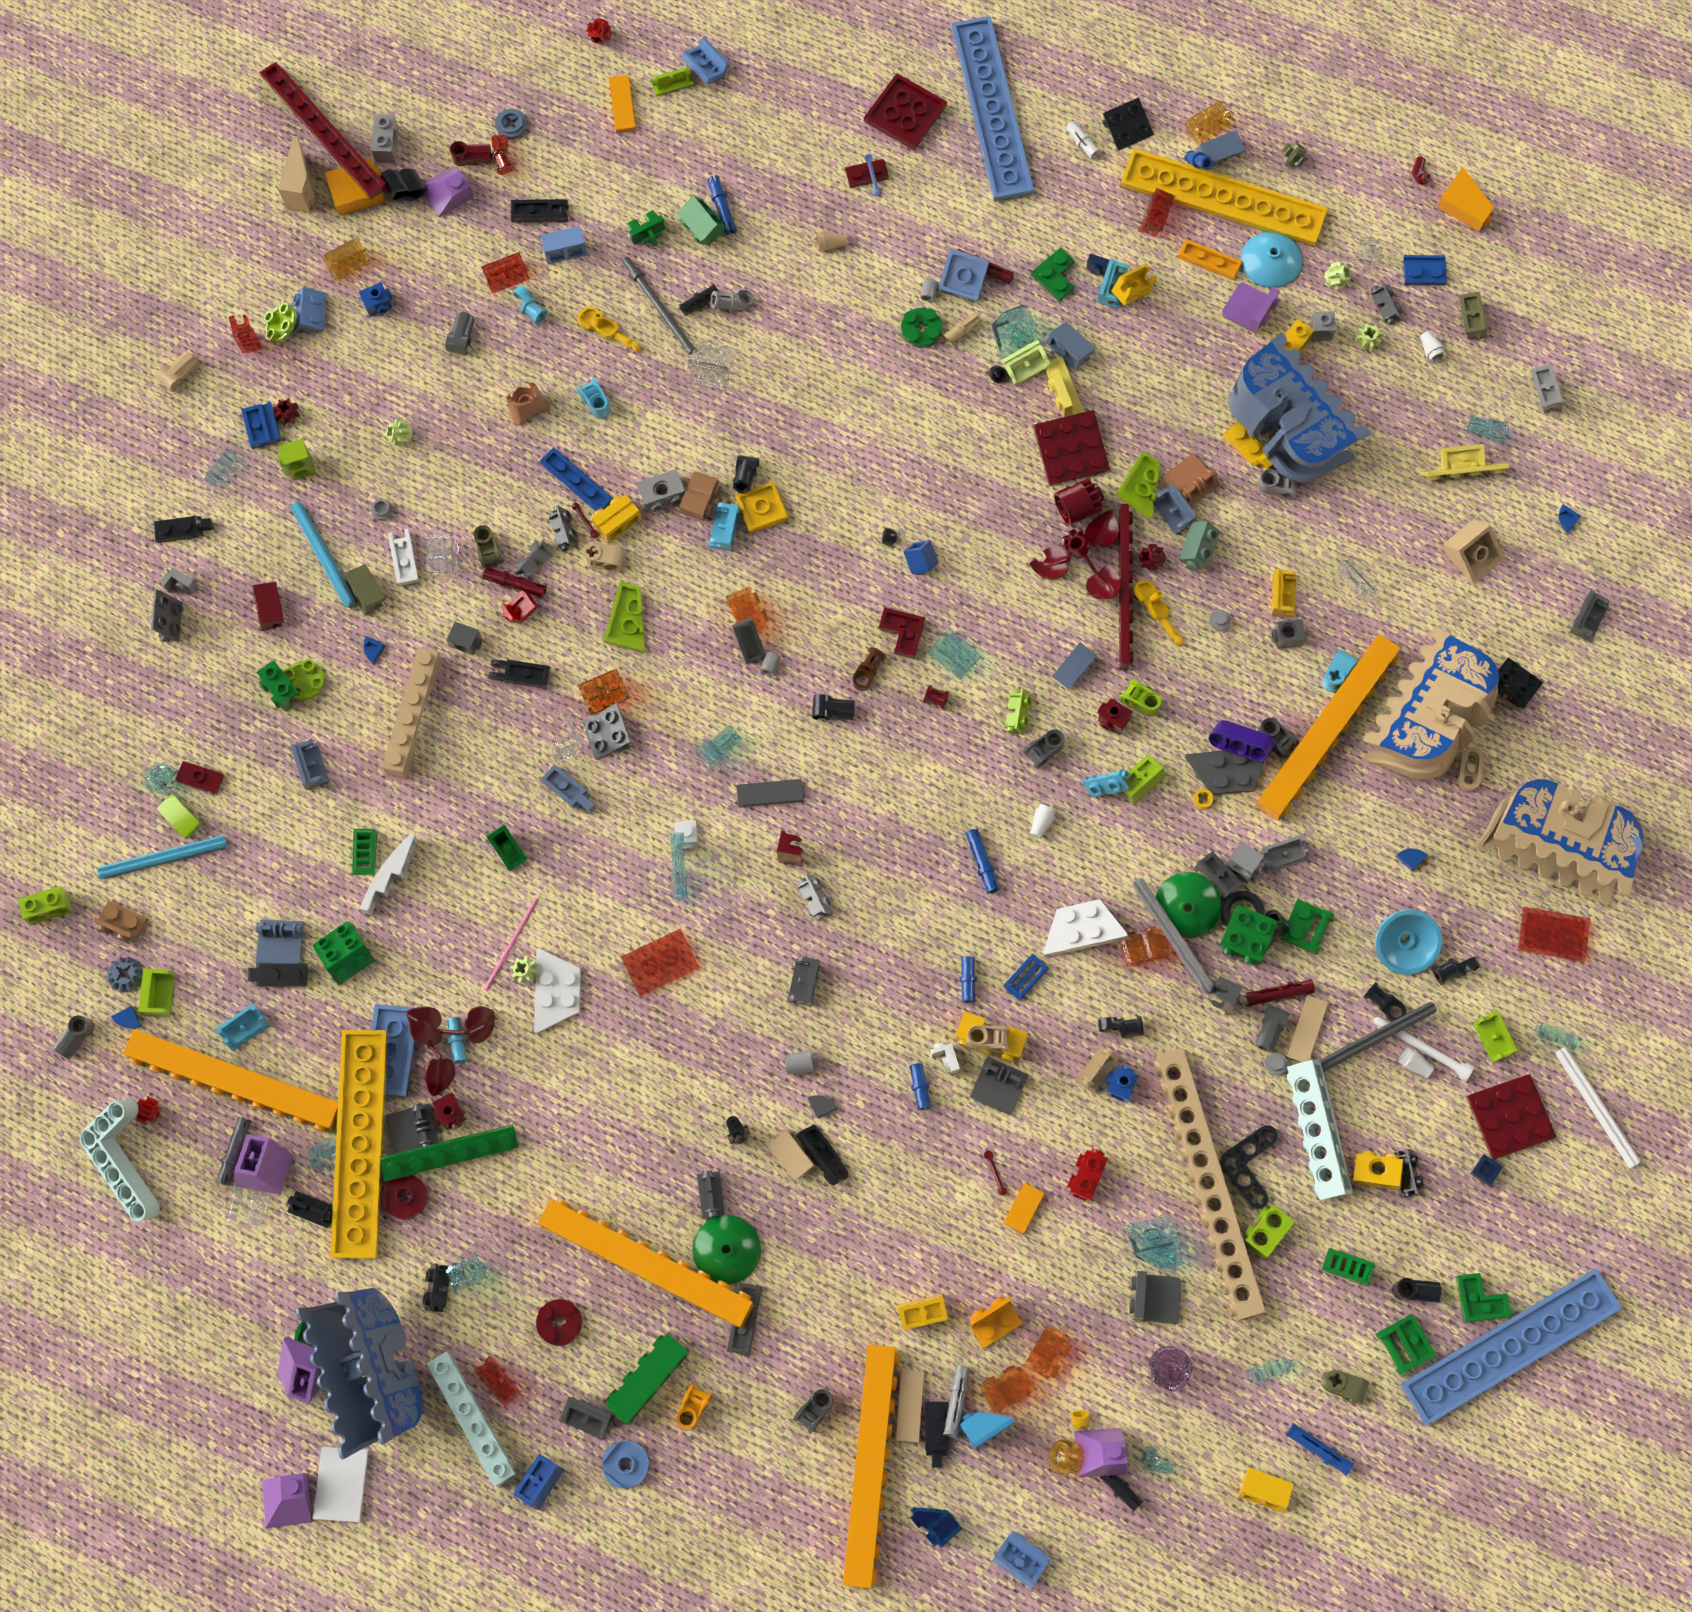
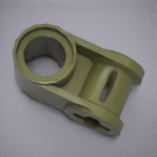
[473,525,503,569]
[1321,1370,1369,1405]

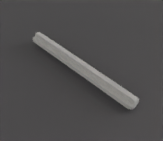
[1132,878,1214,994]

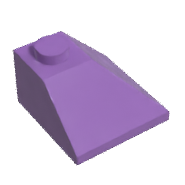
[423,166,474,217]
[1074,1428,1128,1478]
[262,1473,313,1528]

